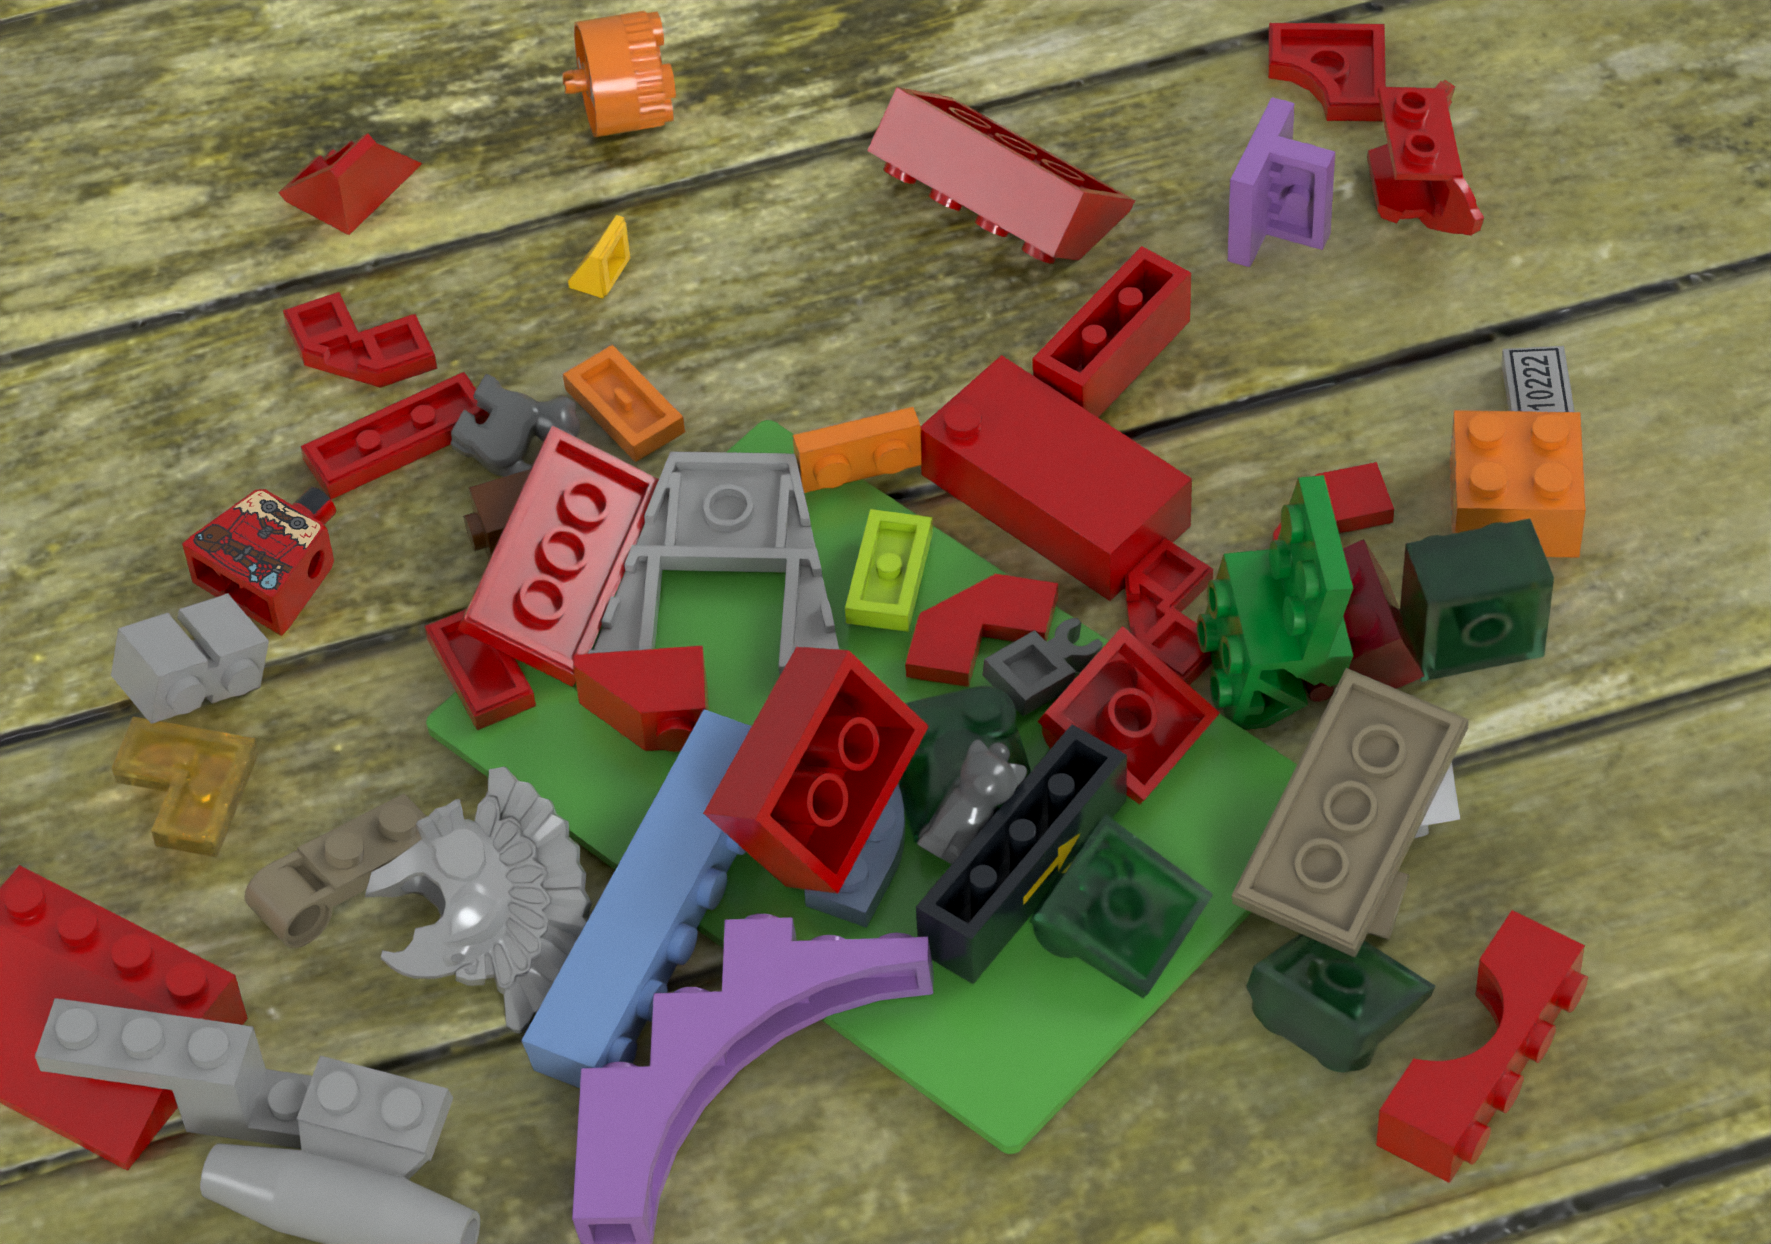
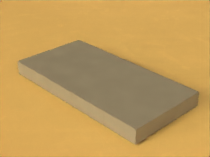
[1231,668,1468,958]

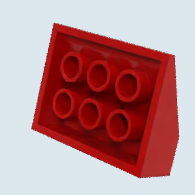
[0,865,248,1171]

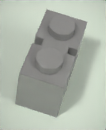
[111,594,269,724]

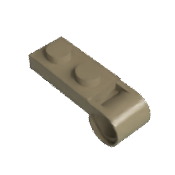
[244,794,427,948]

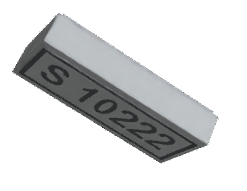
[1501,346,1575,412]

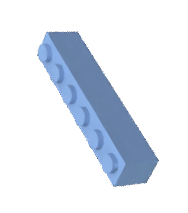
[521,709,752,1088]

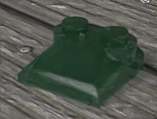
[898,686,1031,843]
[1029,814,1213,999]
[1246,934,1436,1073]

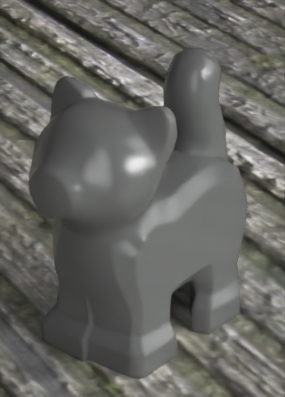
[450,374,581,477]
[917,739,1027,864]

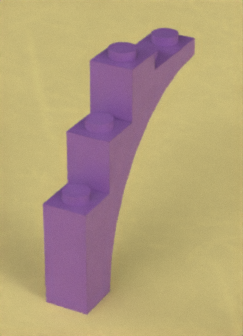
[572,914,934,1244]

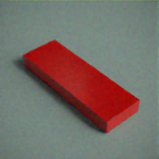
[300,372,490,500]

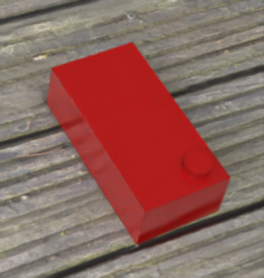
[920,355,1192,601]

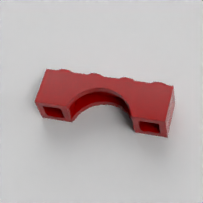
[1376,910,1588,1183]

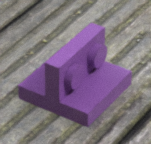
[1228,97,1335,267]

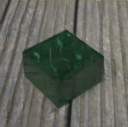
[1400,518,1554,682]

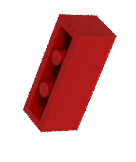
[1032,246,1191,418]

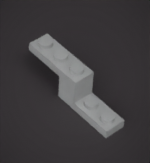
[35,998,312,1149]

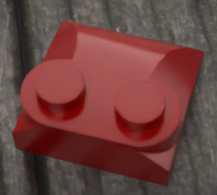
[1037,626,1220,805]

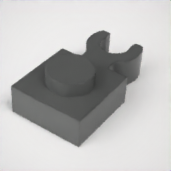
[982,618,1103,716]

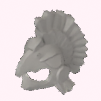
[365,767,592,1033]

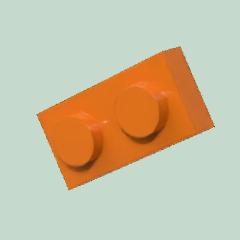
[563,345,685,462]
[793,407,922,493]

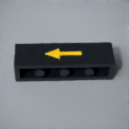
[916,724,1127,984]

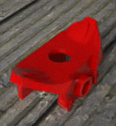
[1367,80,1484,236]

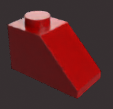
[573,645,709,752]

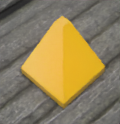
[568,215,630,299]

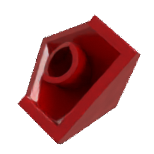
[278,133,423,235]

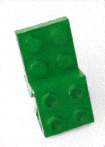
[1197,475,1353,730]

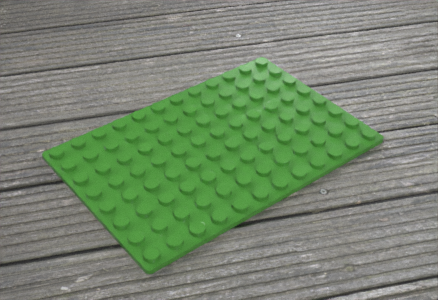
[426,420,1297,1154]

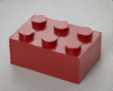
[703,647,929,894]

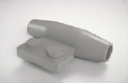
[200,1056,480,1244]

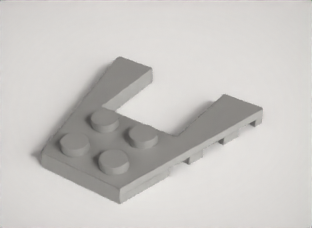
[588,452,839,675]

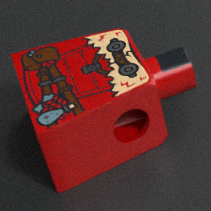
[182,487,336,636]

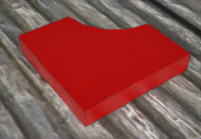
[1268,23,1386,122]

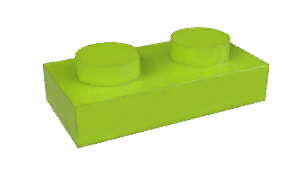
[845,509,933,632]

